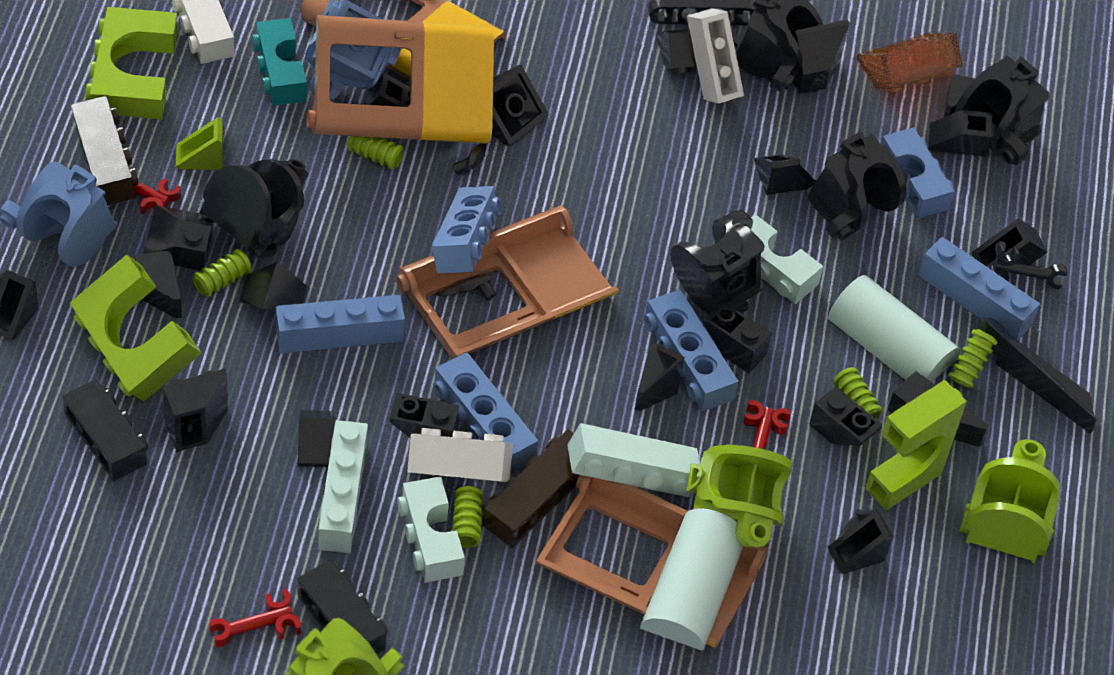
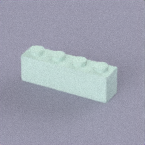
[318,420,368,553]
[568,423,700,497]

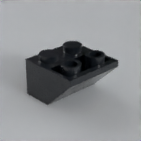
[162,368,228,452]

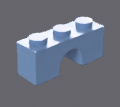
[881,127,954,219]

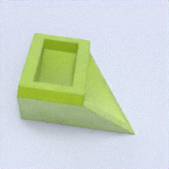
[176,117,224,170]

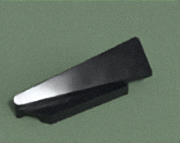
[978,318,1098,434]

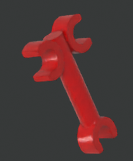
[134,178,181,214]
[743,400,792,449]
[209,589,301,647]

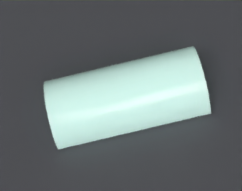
[828,275,961,382]
[640,509,743,651]

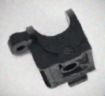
[734,0,823,92]
[955,55,1049,165]
[806,131,906,241]
[199,159,308,258]
[670,210,765,314]

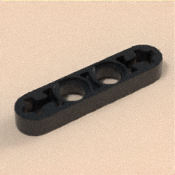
[648,0,756,25]

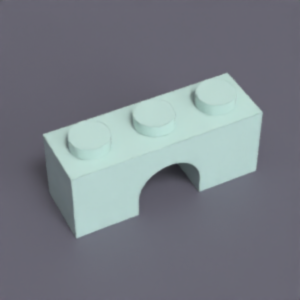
[751,214,823,304]
[397,476,465,583]

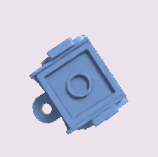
[305,0,402,100]
[0,161,118,267]

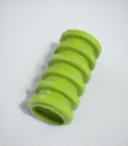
[347,136,404,170]
[193,249,252,298]
[948,329,998,388]
[833,367,883,420]
[452,486,484,548]

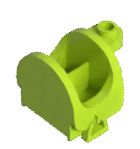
[959,439,1060,563]
[687,445,793,548]
[285,618,405,675]

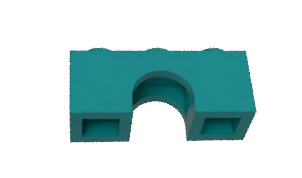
[252,18,307,106]

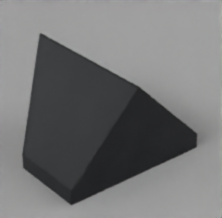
[754,154,816,195]
[240,261,308,310]
[0,269,39,340]
[635,342,685,411]
[827,509,893,574]

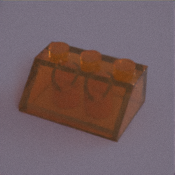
[856,32,963,93]

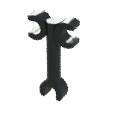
[988,244,1068,289]

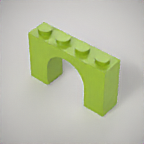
[86,7,178,120]
[70,255,202,402]
[865,380,967,511]

